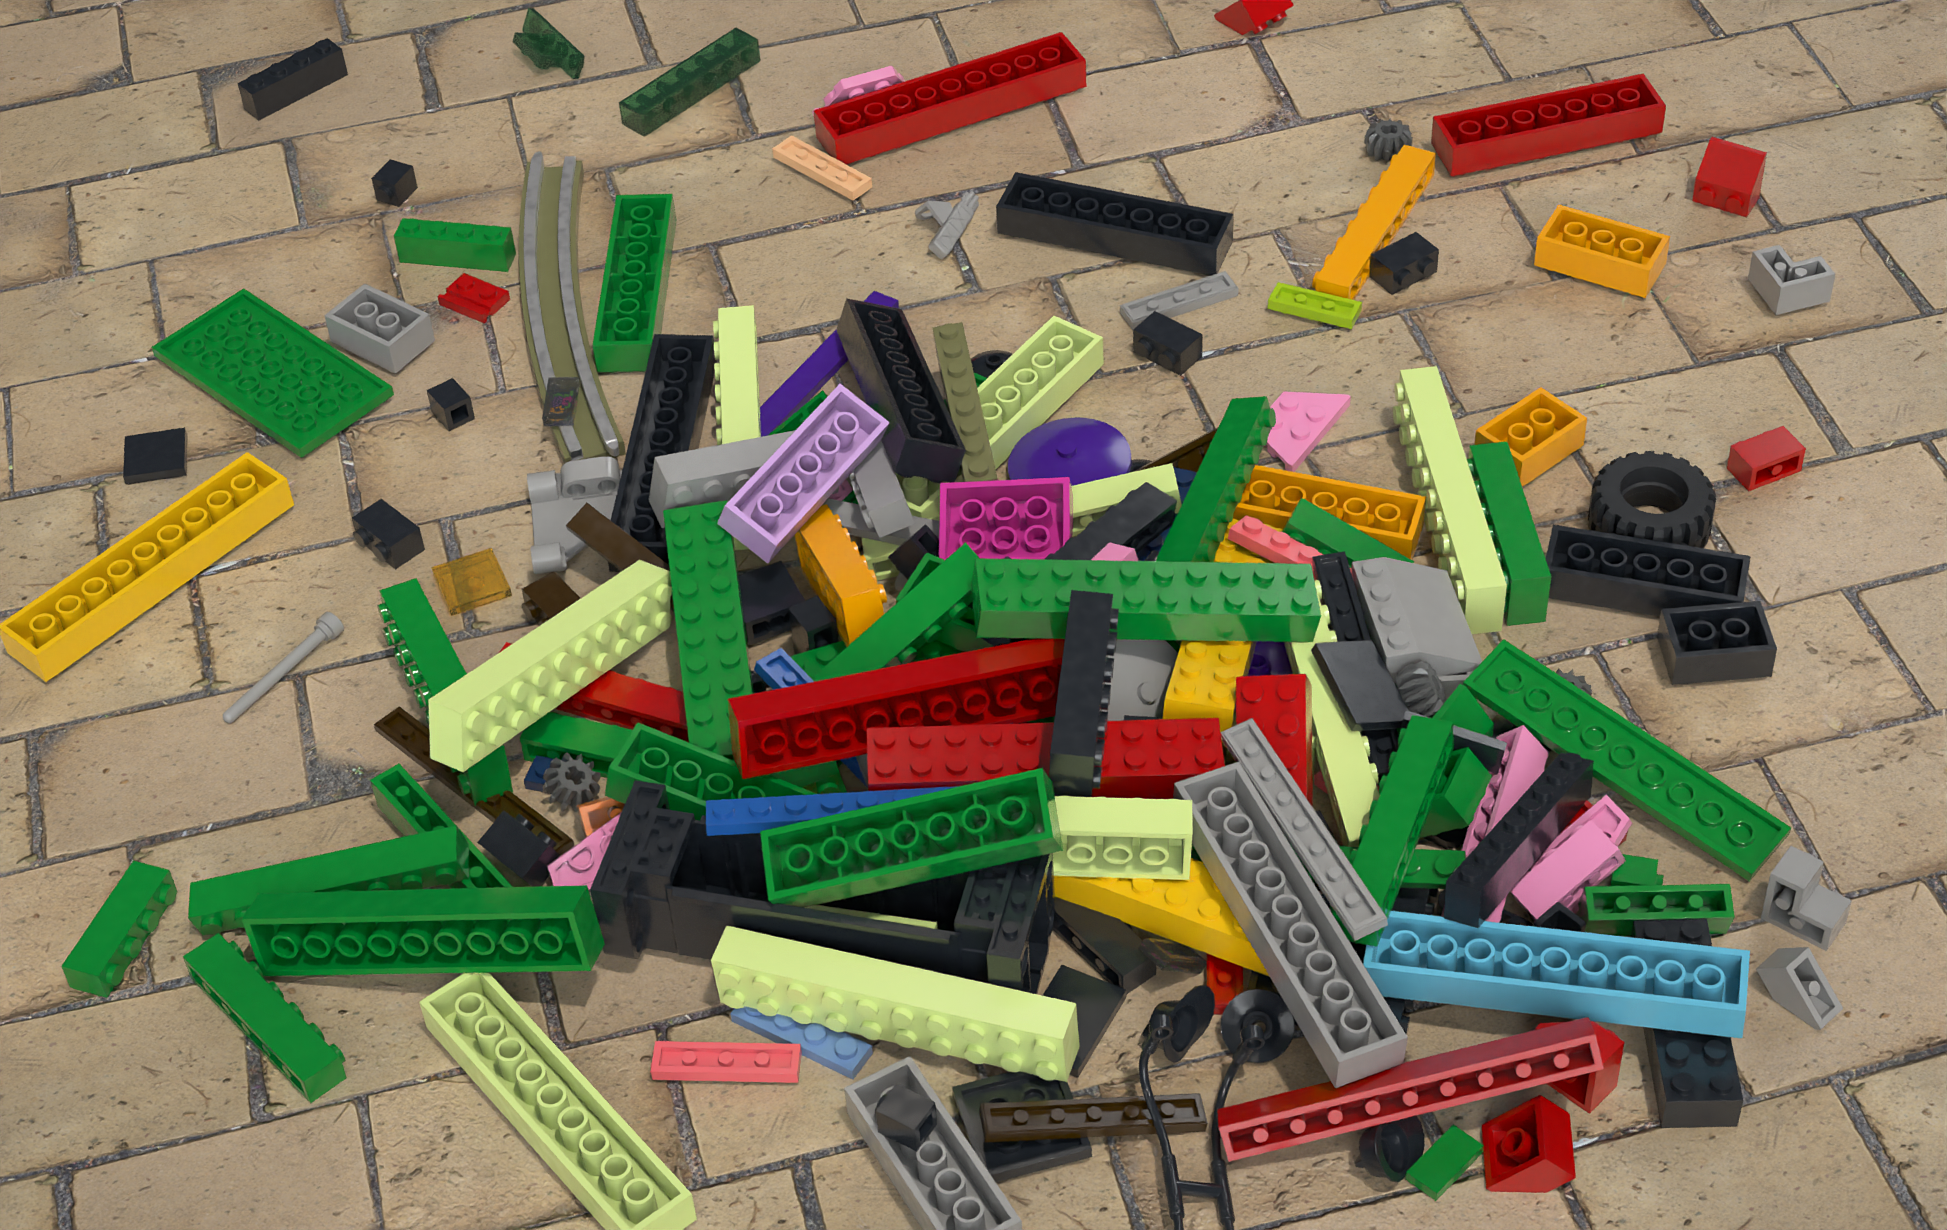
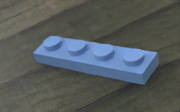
[730,1006,873,1080]

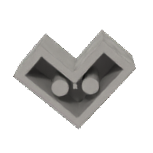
[1748,245,1835,315]
[1761,846,1852,951]

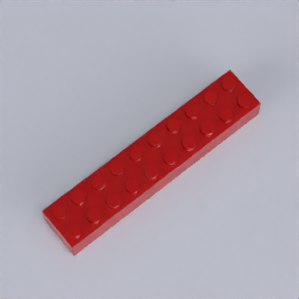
[813,32,1087,165]
[728,638,1065,779]
[867,718,1225,799]

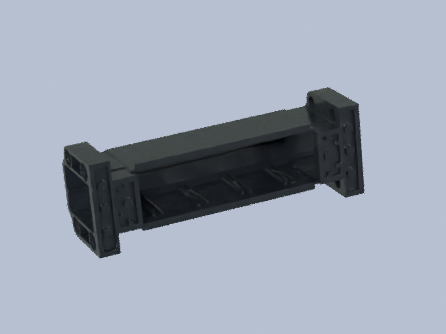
[590,780,1055,994]

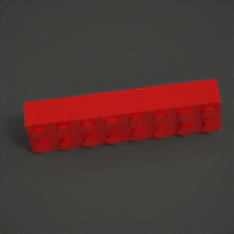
[1431,73,1666,176]

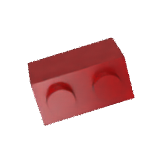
[1727,426,1806,492]

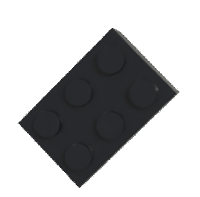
[1657,601,1777,685]

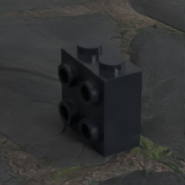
[739,561,805,645]

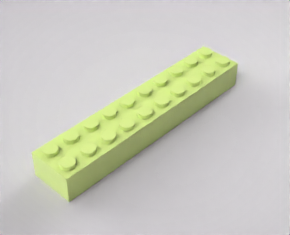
[895,316,1104,519]
[1393,366,1507,634]
[428,560,672,772]
[711,926,1080,1082]
[419,973,697,1230]

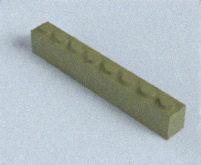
[932,322,998,482]

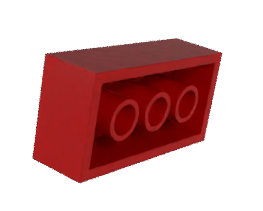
[1236,674,1313,807]

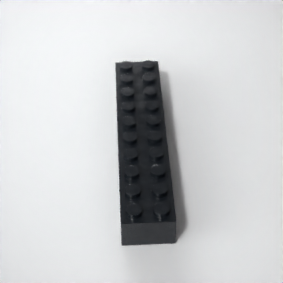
[836,298,966,483]
[608,334,717,572]

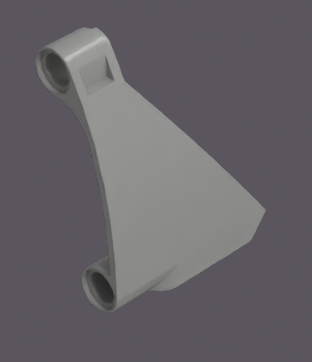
[527,457,622,574]

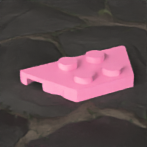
[812,66,905,116]
[1265,391,1351,472]

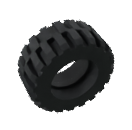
[1588,451,1716,548]

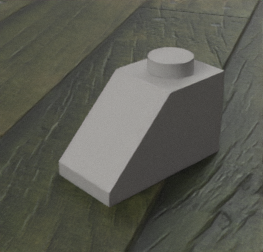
[1756,947,1843,1030]

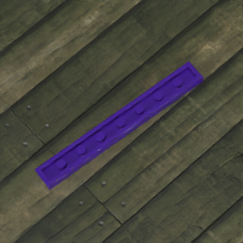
[760,291,899,437]

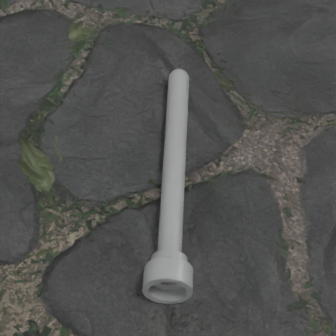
[223,611,344,723]

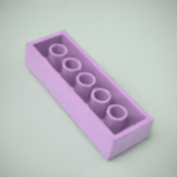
[717,384,890,563]

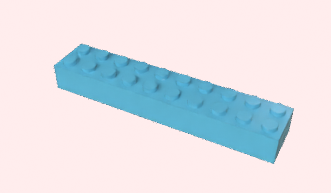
[1363,911,1750,1038]

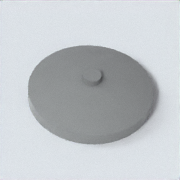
[1102,639,1178,721]

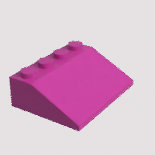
[939,477,1073,560]

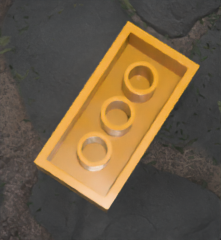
[1534,205,1670,298]

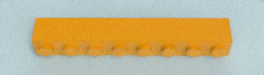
[1312,145,1436,300]

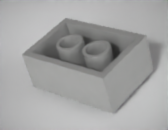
[325,284,435,374]

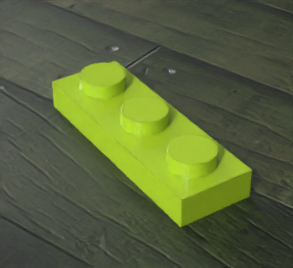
[1268,282,1362,329]

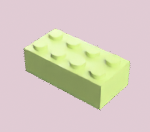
[1053,796,1193,880]

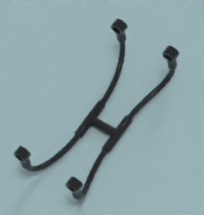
[1139,1014,1265,1230]

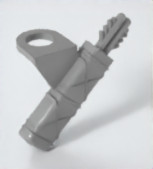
[915,191,979,259]

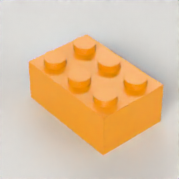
[1474,387,1587,487]

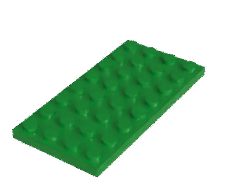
[151,288,394,458]

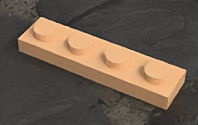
[772,135,872,201]

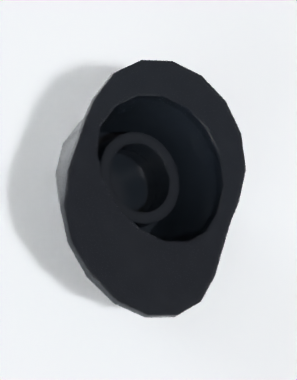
[1142,985,1215,1063]
[1354,1115,1425,1183]

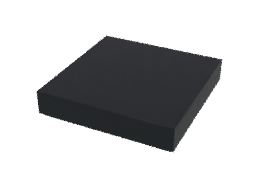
[123,427,187,484]

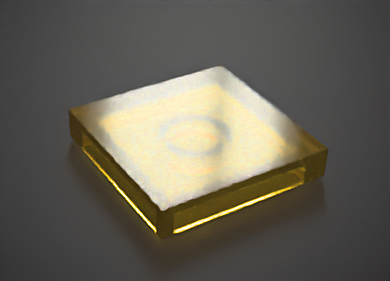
[431,548,512,616]

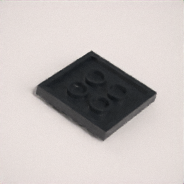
[952,1071,1092,1182]

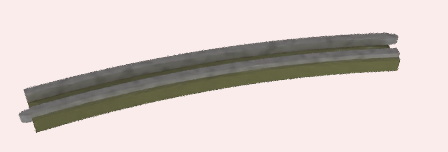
[519,151,626,464]

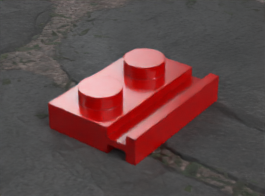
[437,273,510,323]

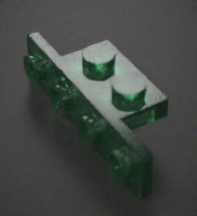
[512,8,585,79]

